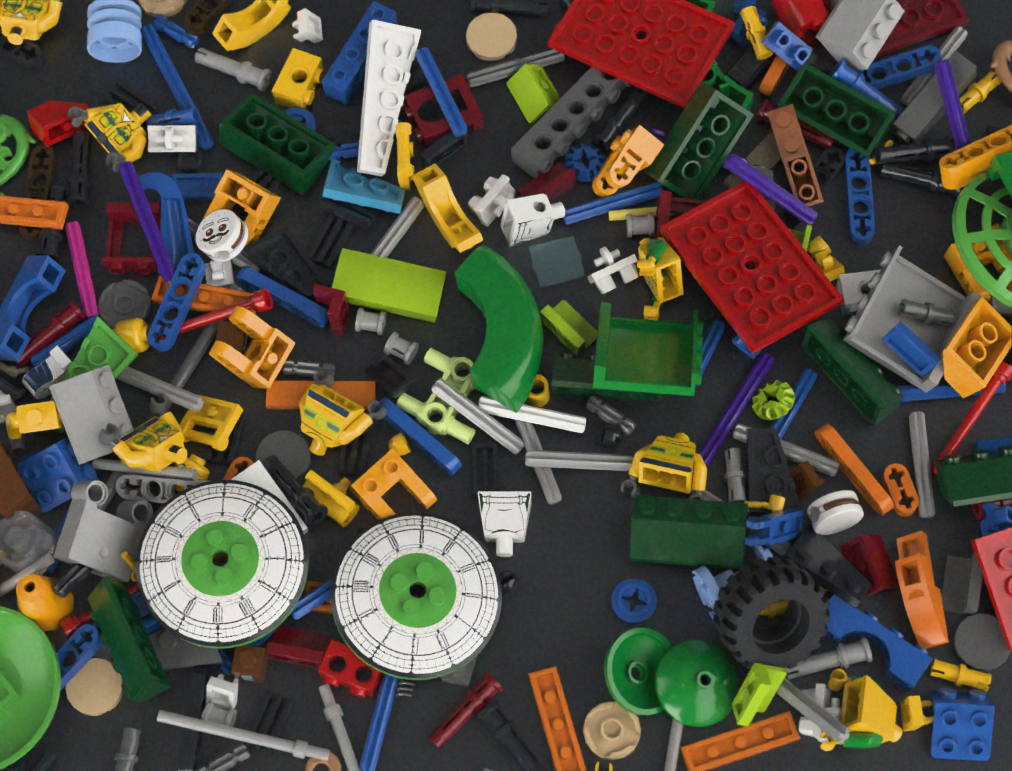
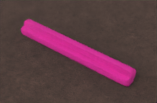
[65,221,99,319]

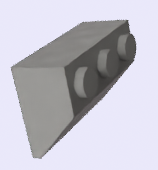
[816,0,905,71]
[49,365,134,465]

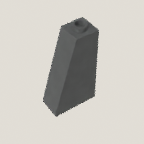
[894,50,976,144]

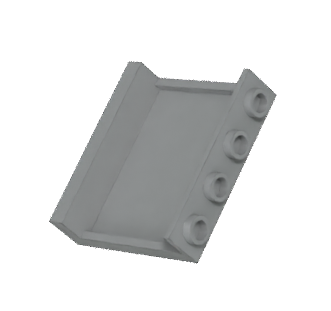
[843,245,981,393]

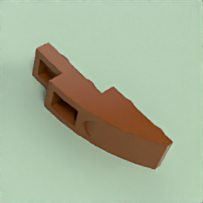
[767,104,824,207]

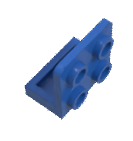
[17,437,100,512]
[930,688,995,761]

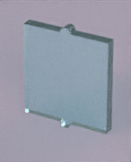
[529,236,585,288]

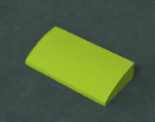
[332,248,446,323]

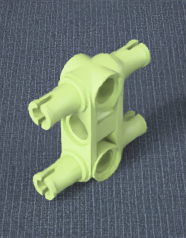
[396,348,481,445]

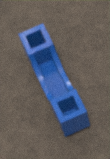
[0,255,66,361]
[825,594,932,693]

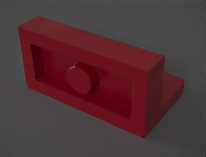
[517,162,575,202]
[313,284,351,336]
[840,535,900,598]
[265,625,331,668]

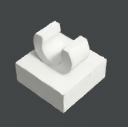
[292,9,323,44]
[205,260,235,289]
[206,674,239,711]

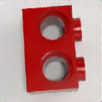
[318,639,384,698]

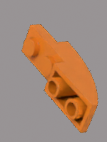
[895,530,949,649]

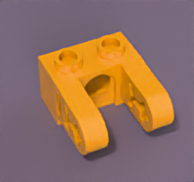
[592,125,664,197]
[202,169,281,247]
[944,223,1012,303]
[209,306,295,389]
[349,448,437,520]

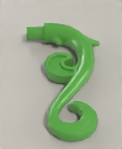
[0,114,36,196]

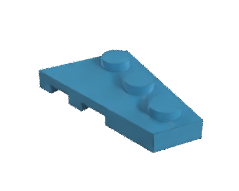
[322,158,405,214]

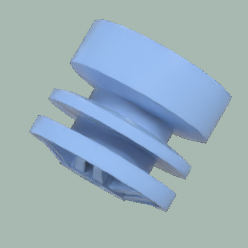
[87,0,142,63]

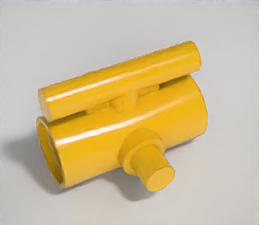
[303,470,360,527]

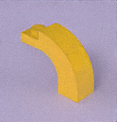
[212,0,291,51]
[412,164,483,253]

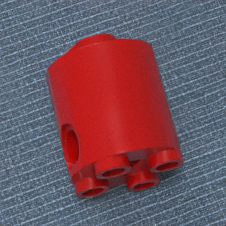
[770,0,832,48]

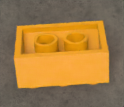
[943,296,1012,398]

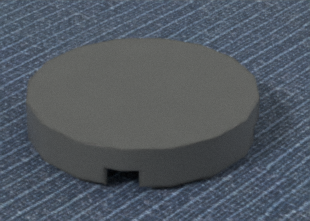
[98,280,152,329]
[256,430,311,485]
[953,614,1011,672]

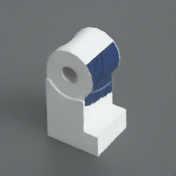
[22,345,71,400]

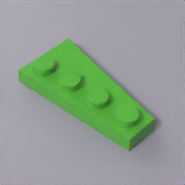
[50,317,139,434]

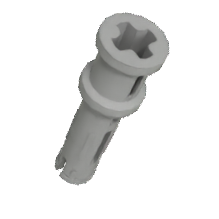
[195,47,272,92]
[785,637,873,680]

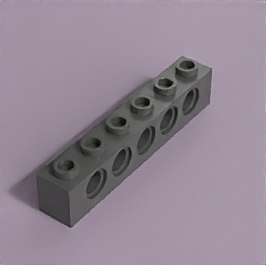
[511,67,631,178]

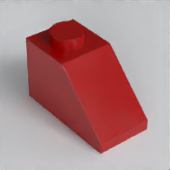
[27,101,89,147]

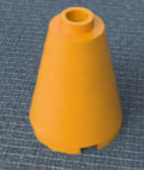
[16,574,74,632]

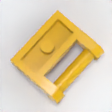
[396,122,415,191]
[180,394,243,451]

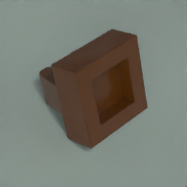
[790,461,825,500]

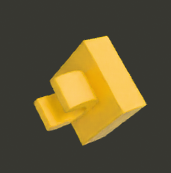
[814,250,845,282]
[899,696,933,731]

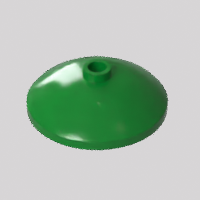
[604,628,673,716]
[655,640,739,727]

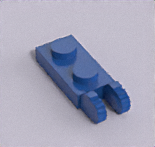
[745,507,804,546]

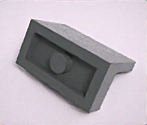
[941,553,983,616]

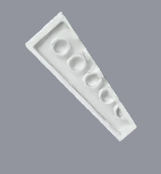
[357,20,421,176]

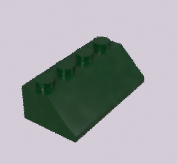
[777,63,896,158]
[645,81,754,200]
[219,93,336,195]
[802,318,903,427]
[551,354,663,402]
[935,445,1012,507]
[630,495,749,569]
[88,576,171,703]

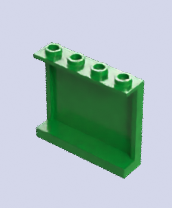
[593,302,703,396]

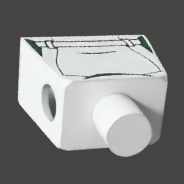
[500,194,565,247]
[478,491,532,557]

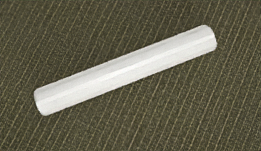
[478,396,586,433]

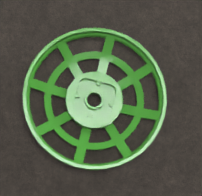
[952,172,1012,308]

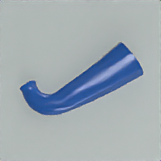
[139,172,196,274]

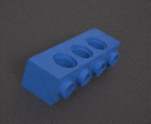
[322,1,398,106]

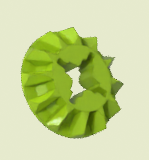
[752,380,795,420]

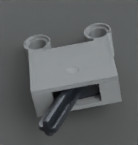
[53,480,153,598]

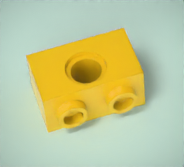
[272,48,325,109]

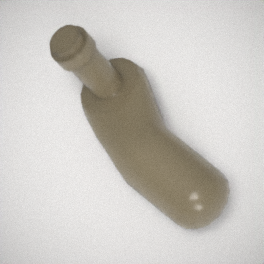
[0,361,29,378]

